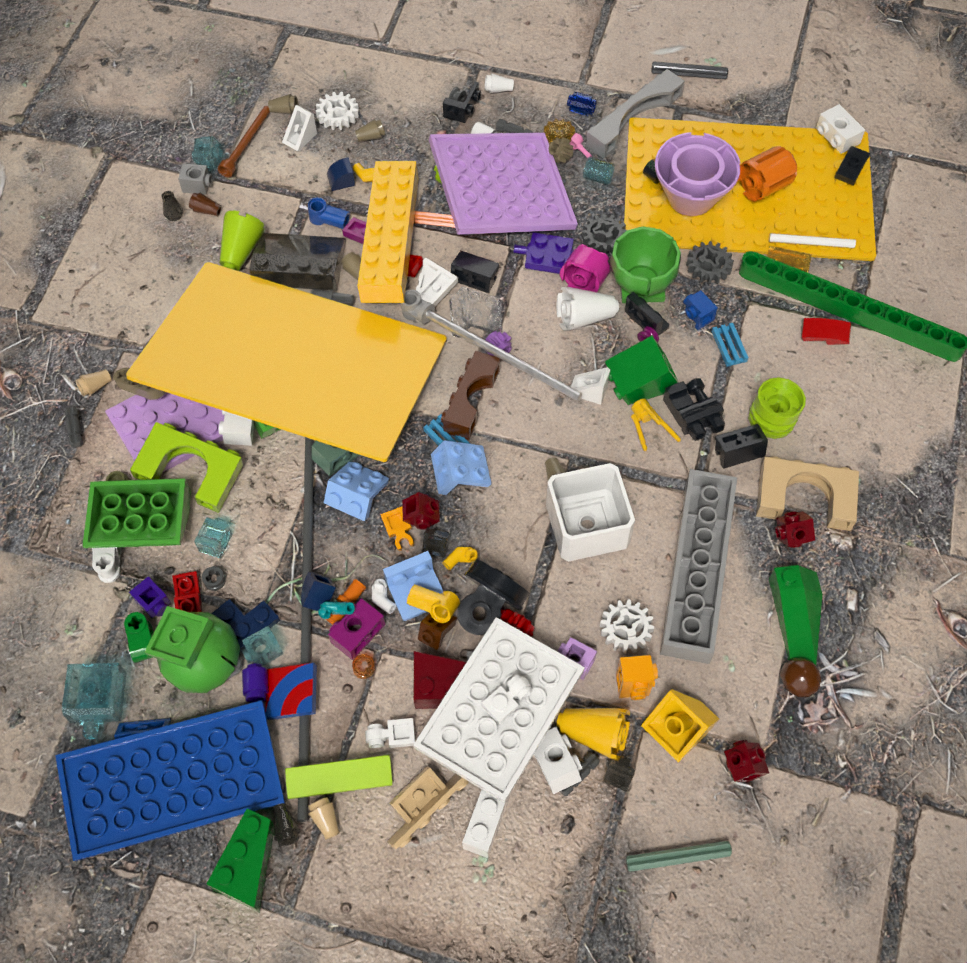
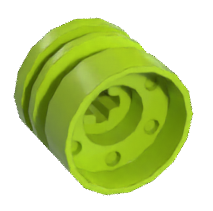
[748,377,806,439]

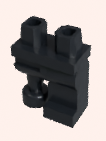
[663,378,725,441]

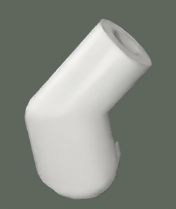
[371,579,396,614]

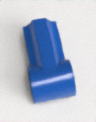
[308,197,350,229]

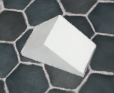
[282,105,317,151]
[571,367,610,405]

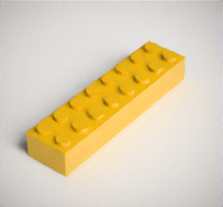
[357,161,419,303]

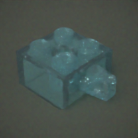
[62,663,127,739]

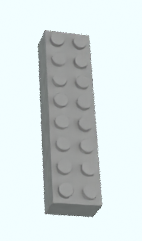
[660,469,737,664]

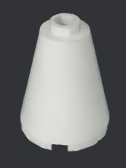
[556,287,619,331]

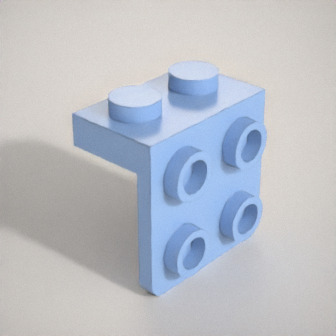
[324,462,389,521]

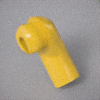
[352,163,374,182]
[442,547,478,570]

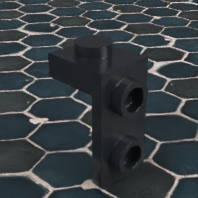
[443,82,481,123]

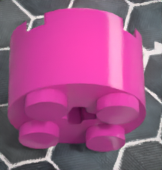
[560,244,610,292]

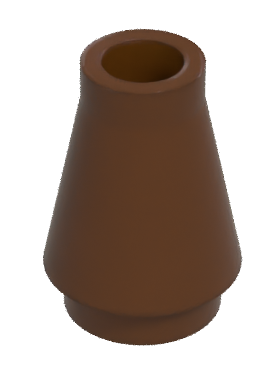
[189,192,222,217]

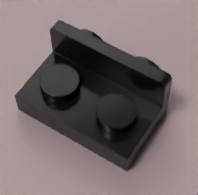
[625,292,669,336]

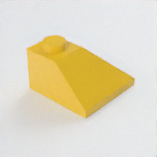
[641,689,719,762]

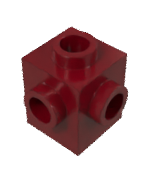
[402,492,440,530]
[775,511,816,548]
[724,739,769,782]

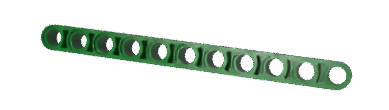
[739,251,967,362]

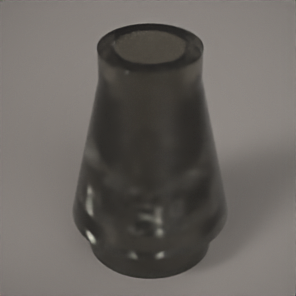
[161,191,183,221]
[272,803,300,846]

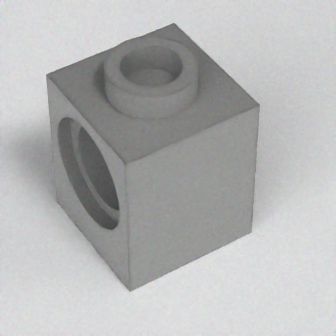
[178,163,212,195]

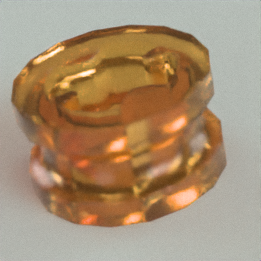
[352,654,375,679]

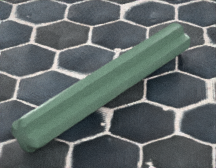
[626,841,732,872]

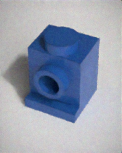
[683,290,718,330]

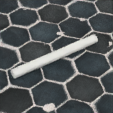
[769,233,856,248]

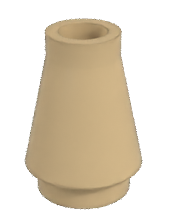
[75,369,112,396]
[308,797,340,840]

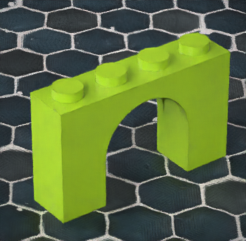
[130,422,243,513]

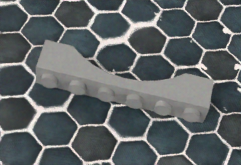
[586,69,685,159]

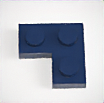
[211,599,280,652]

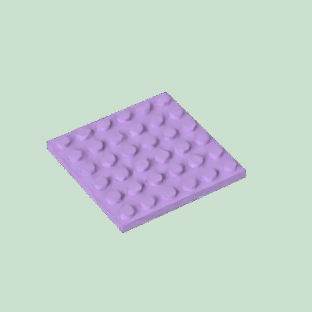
[429,133,578,235]

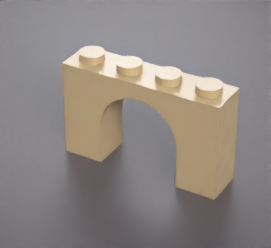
[756,456,859,531]

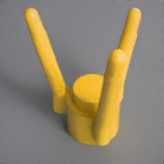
[631,399,681,451]

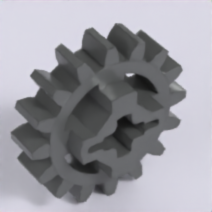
[582,213,627,254]
[686,241,734,284]

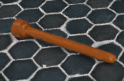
[217,106,270,178]

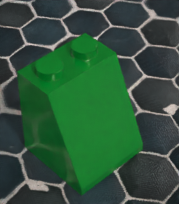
[605,335,679,405]

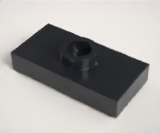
[834,146,870,186]

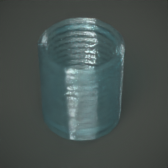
[583,157,615,185]

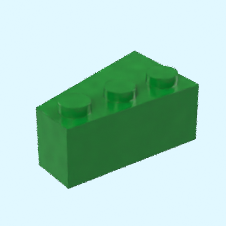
[206,809,275,913]

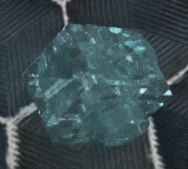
[192,136,223,171]

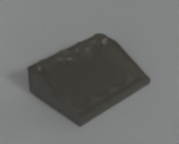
[249,233,346,291]

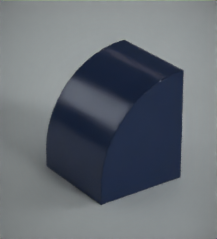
[327,157,355,191]
[301,571,336,611]

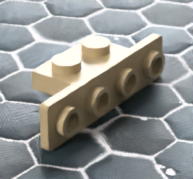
[387,766,469,849]

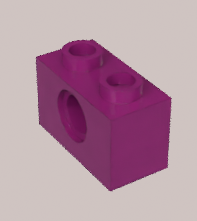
[328,598,385,660]

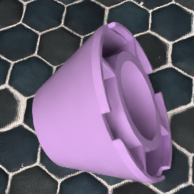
[655,132,740,216]

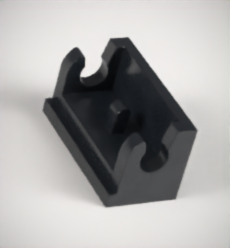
[451,250,499,294]
[715,424,768,469]

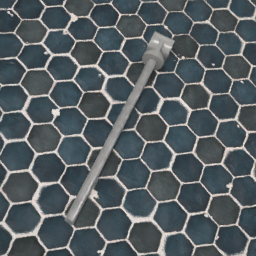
[400,290,582,401]

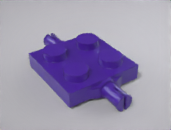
[514,232,574,274]

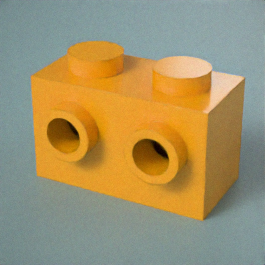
[616,655,658,700]

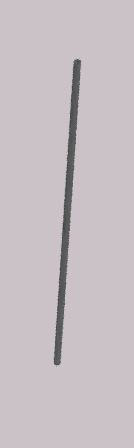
[297,437,314,822]

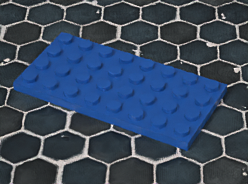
[55,700,286,861]

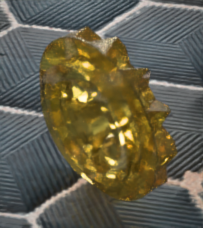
[543,118,575,143]

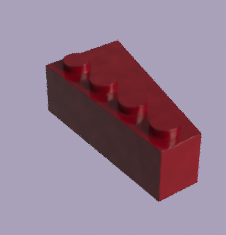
[413,651,467,709]

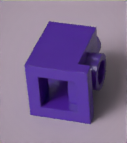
[129,576,171,619]

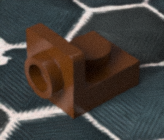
[418,613,457,650]

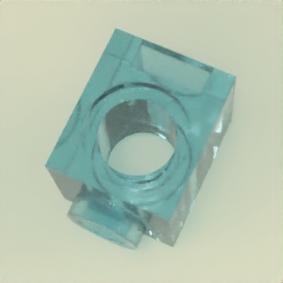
[194,517,233,559]
[242,626,283,666]

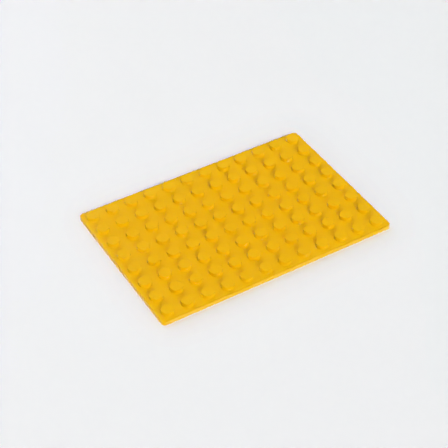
[624,117,876,261]
[126,262,447,462]

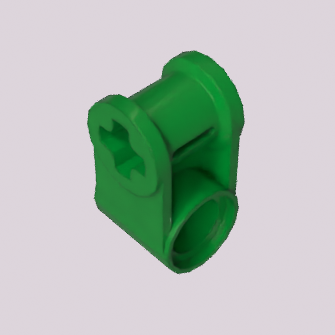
[124,612,154,663]

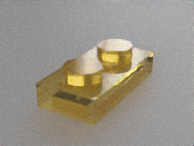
[767,246,812,273]

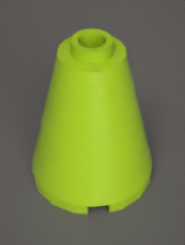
[219,210,265,271]

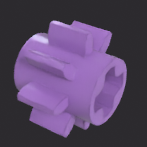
[486,331,512,356]

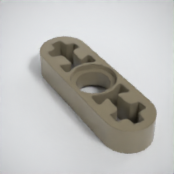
[113,367,166,400]

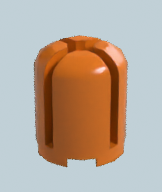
[738,146,797,202]

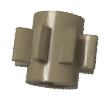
[548,137,573,163]

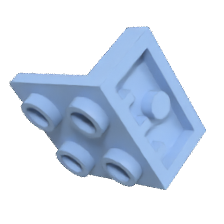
[431,440,491,495]
[383,551,444,621]

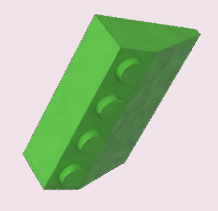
[82,479,191,548]

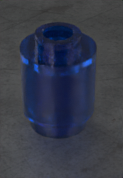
[567,91,597,116]

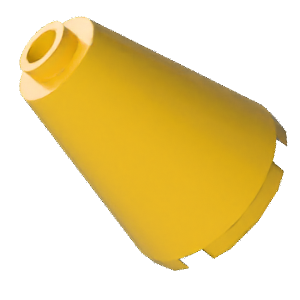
[556,708,630,761]

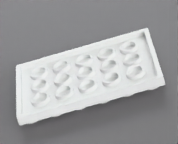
[413,617,585,803]

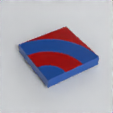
[265,663,317,720]

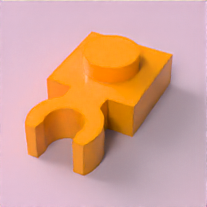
[381,507,413,552]

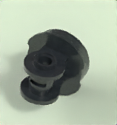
[457,559,530,635]

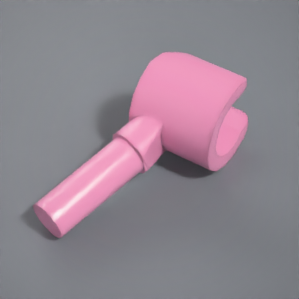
[570,133,592,159]

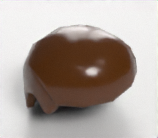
[780,658,821,698]

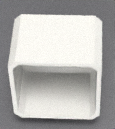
[546,463,635,562]

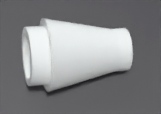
[484,73,514,93]

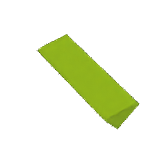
[285,755,393,799]

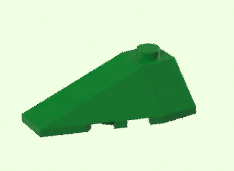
[769,565,823,665]

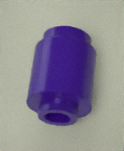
[242,663,268,703]

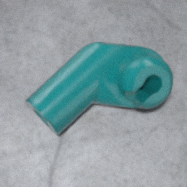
[318,601,355,619]

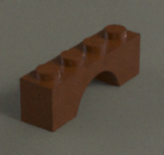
[441,351,500,440]

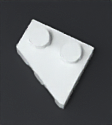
[416,257,458,306]

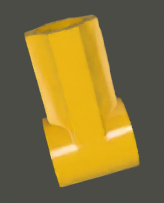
[407,584,460,623]

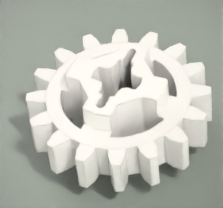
[316,92,359,130]
[600,599,654,654]

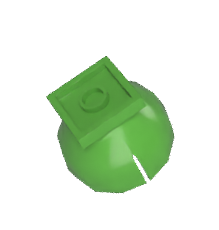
[610,226,681,303]
[144,606,240,693]

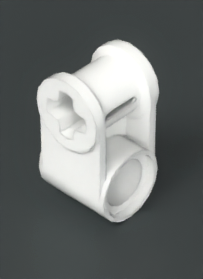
[92,547,122,583]

